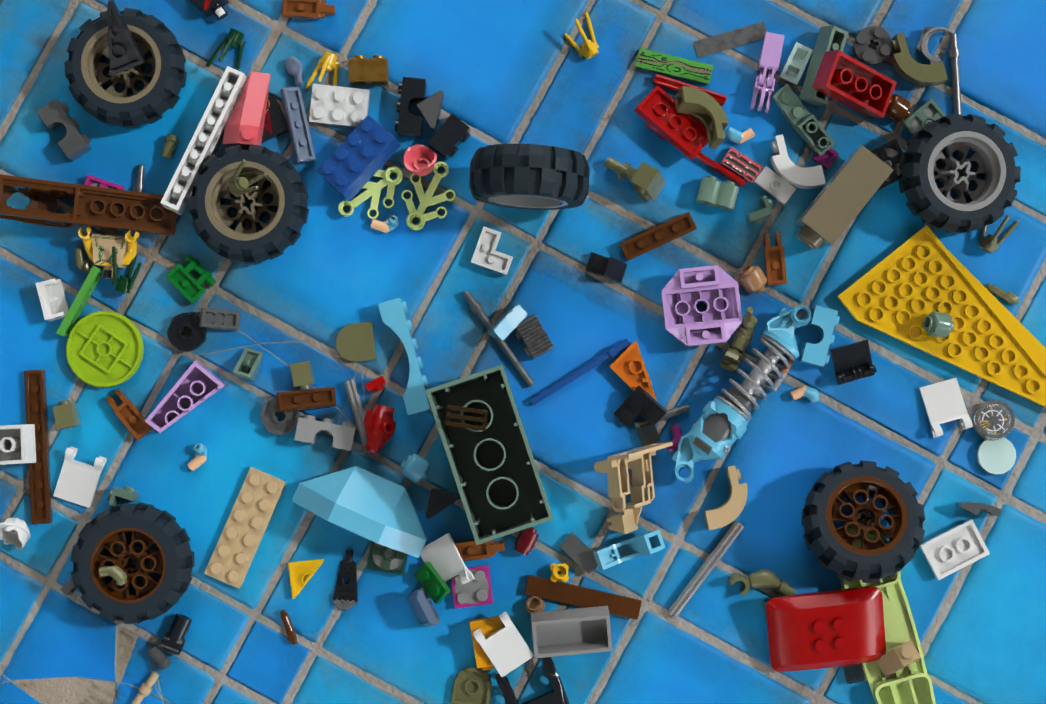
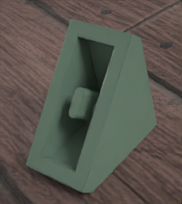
[232,348,264,381]

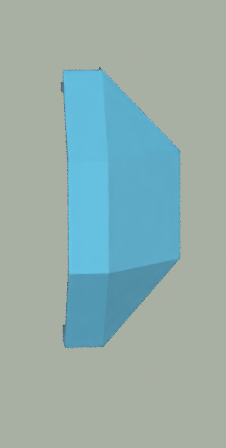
[291,466,427,558]

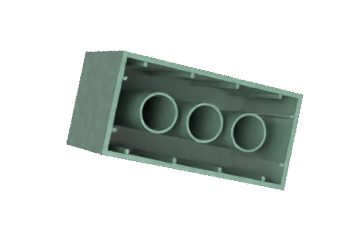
[425,364,554,545]

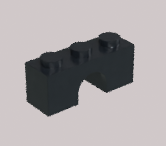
[395,77,427,139]

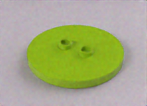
[66,311,144,387]

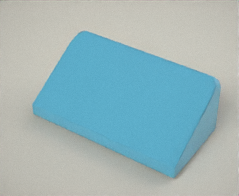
[487,305,527,340]

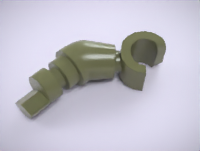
[720,307,757,372]
[727,569,797,596]

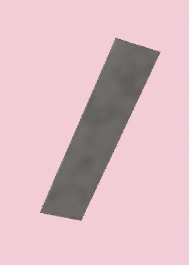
[693,21,767,58]

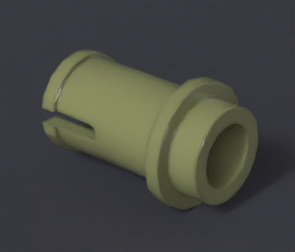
[161,134,179,159]

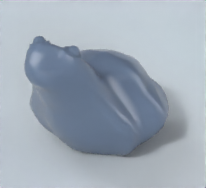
[284,56,303,86]

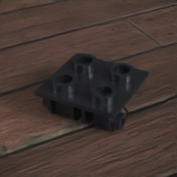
[830,340,877,385]

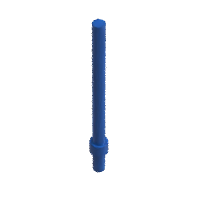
[529,339,631,405]

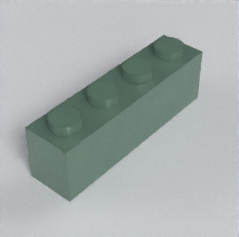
[799,25,849,106]

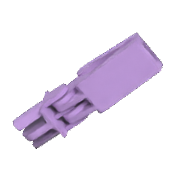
[750,32,785,113]

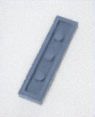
[280,86,316,164]

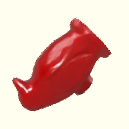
[364,405,396,455]

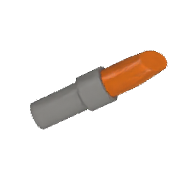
[772,360,793,392]

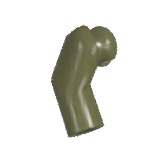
[74,248,94,273]
[99,566,127,586]

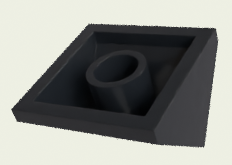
[426,488,461,520]

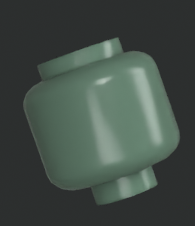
[923,311,954,338]

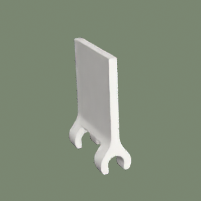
[919,378,973,438]
[53,446,107,508]
[420,533,475,593]
[473,611,534,677]

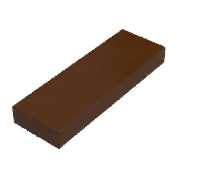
[276,387,336,412]

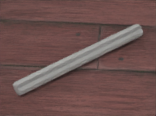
[668,521,744,618]

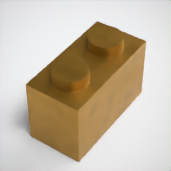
[349,55,389,85]

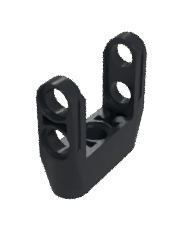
[495,657,570,704]

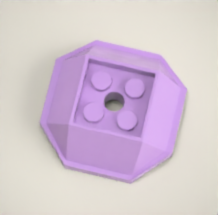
[661,265,742,346]

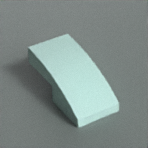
[780,42,813,85]

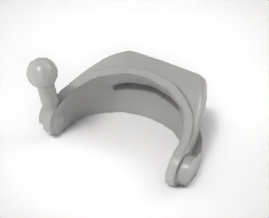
[916,27,954,63]

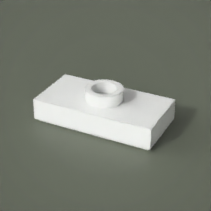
[754,166,796,205]

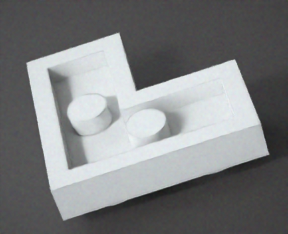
[471,226,513,275]

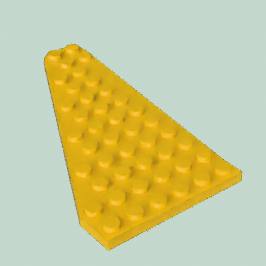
[837,225,1046,408]

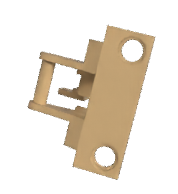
[594,442,673,534]

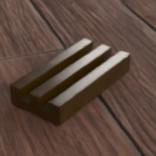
[445,405,488,431]

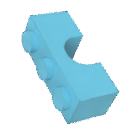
[798,305,840,368]

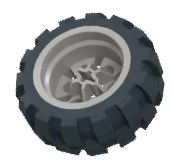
[898,114,1021,233]
[469,144,590,210]

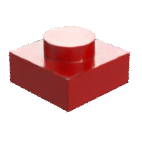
[365,376,387,393]

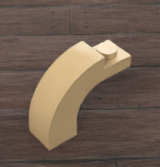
[703,465,748,530]

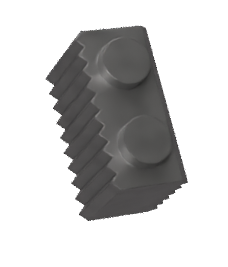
[514,314,554,359]

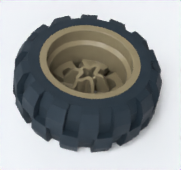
[64,8,187,129]
[188,144,309,264]

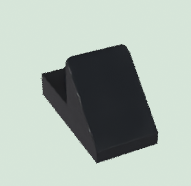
[585,252,627,283]

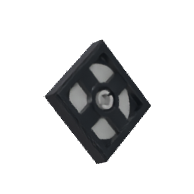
[871,139,903,190]

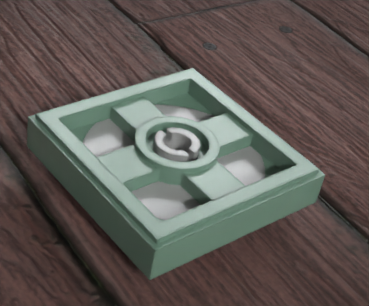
[901,98,947,136]

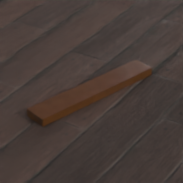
[525,575,642,620]

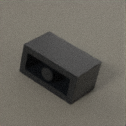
[428,113,471,160]

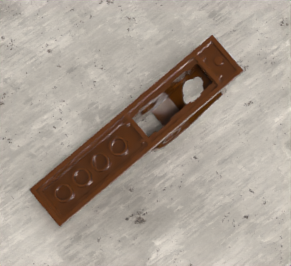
[0,174,177,236]

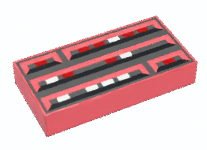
[720,147,763,184]

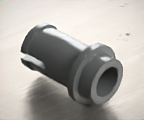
[148,645,171,671]

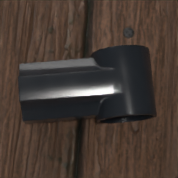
[160,613,192,655]

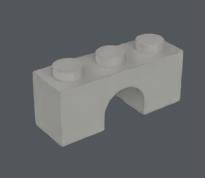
[294,414,357,451]

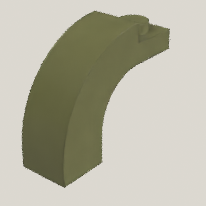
[890,32,948,87]
[675,86,729,149]

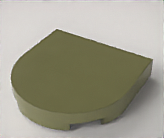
[336,322,376,362]
[450,667,492,704]

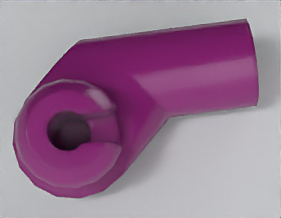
[667,424,683,452]

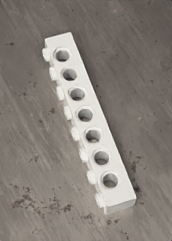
[160,66,247,215]

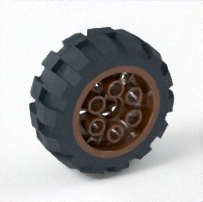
[801,460,925,583]

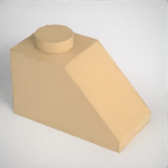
[876,640,921,678]

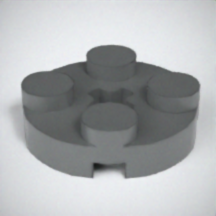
[853,26,892,65]
[261,397,300,435]

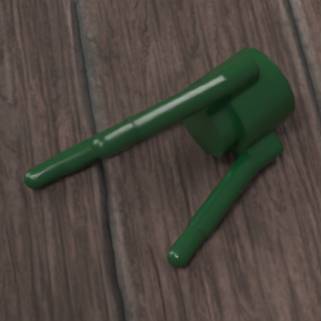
[206,28,246,70]
[112,246,142,293]

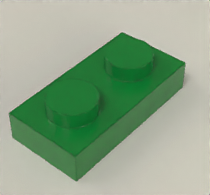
[414,562,451,604]

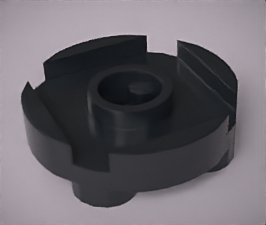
[167,313,207,351]

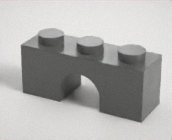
[37,98,92,161]

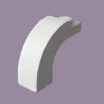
[770,134,826,189]

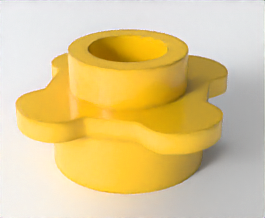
[550,563,569,583]

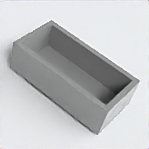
[531,606,613,658]

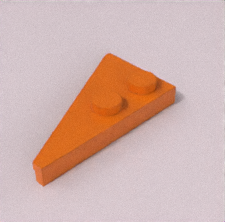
[609,340,657,401]

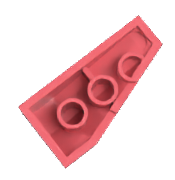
[222,72,271,147]

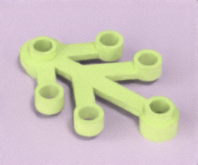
[402,162,456,231]
[338,166,403,220]

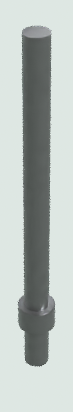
[948,34,962,116]
[462,290,535,387]

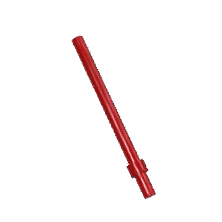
[646,124,746,187]

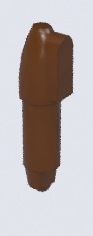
[280,609,297,645]

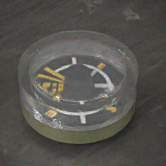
[972,400,1015,441]

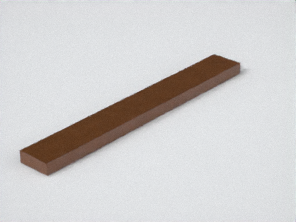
[24,370,52,524]

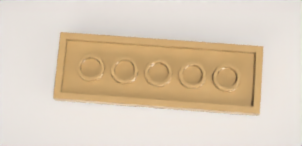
[204,467,287,589]

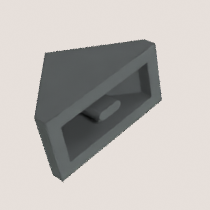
[417,91,444,132]

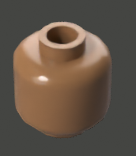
[738,265,767,294]

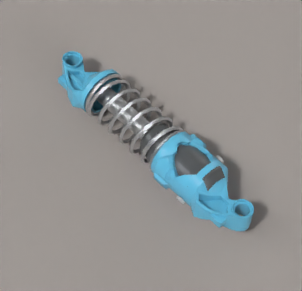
[671,305,811,483]

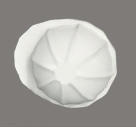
[0,518,31,550]

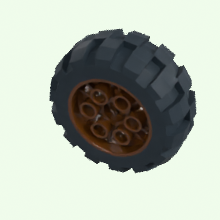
[70,502,194,624]

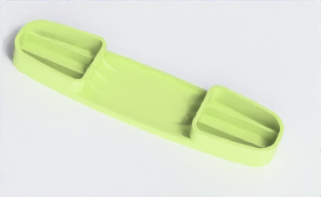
[839,520,936,704]

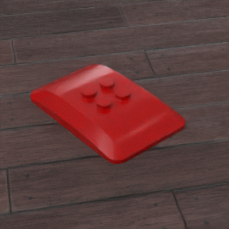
[765,586,886,672]

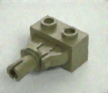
[604,157,666,201]

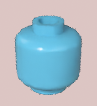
[400,454,430,482]

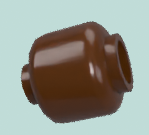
[885,94,911,122]

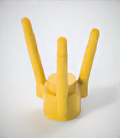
[564,12,599,60]
[305,52,340,89]

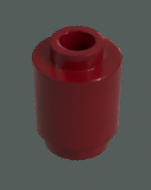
[514,527,539,555]

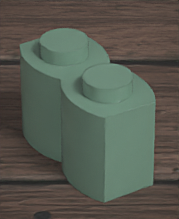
[695,176,739,211]

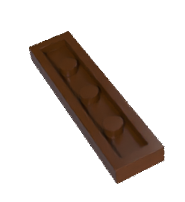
[619,212,697,262]

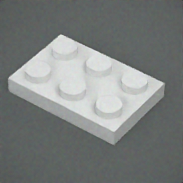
[309,84,370,127]
[920,519,990,580]

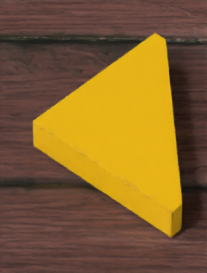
[288,558,324,598]

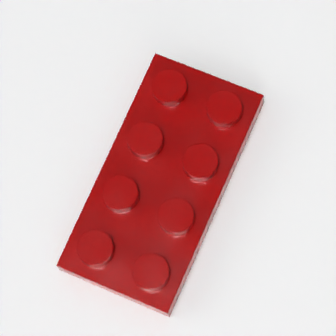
[634,85,708,161]

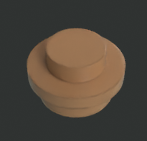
[526,596,545,615]

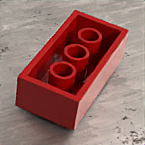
[812,50,897,118]

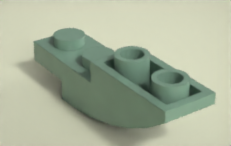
[771,84,835,156]

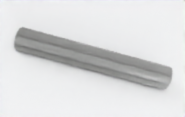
[345,379,368,454]

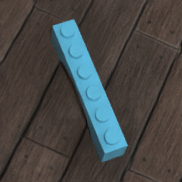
[378,298,431,415]

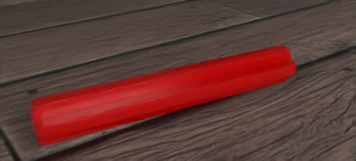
[653,74,727,106]

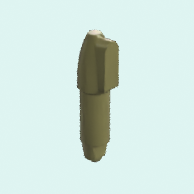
[986,284,1019,305]

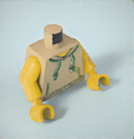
[78,226,139,279]

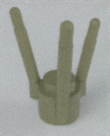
[229,159,267,197]
[978,215,1019,254]

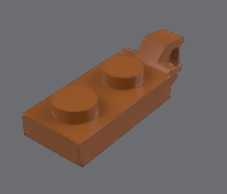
[282,0,336,19]
[454,539,505,561]

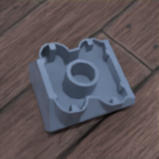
[407,587,441,627]

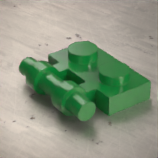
[165,254,216,304]

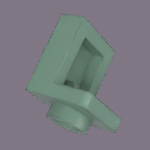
[746,196,774,225]
[107,486,140,507]

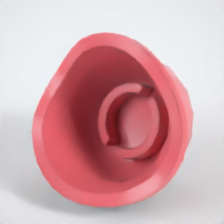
[404,144,437,176]

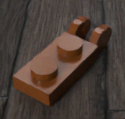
[763,231,787,286]
[106,388,154,441]

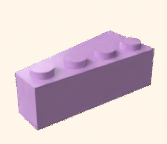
[145,360,226,433]

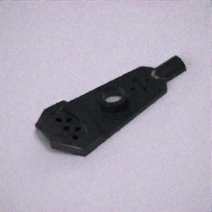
[333,551,358,610]

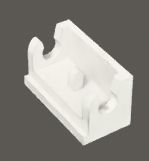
[35,279,69,321]

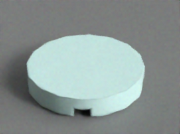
[976,438,1016,474]

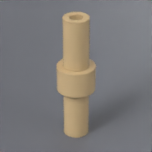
[131,671,160,704]

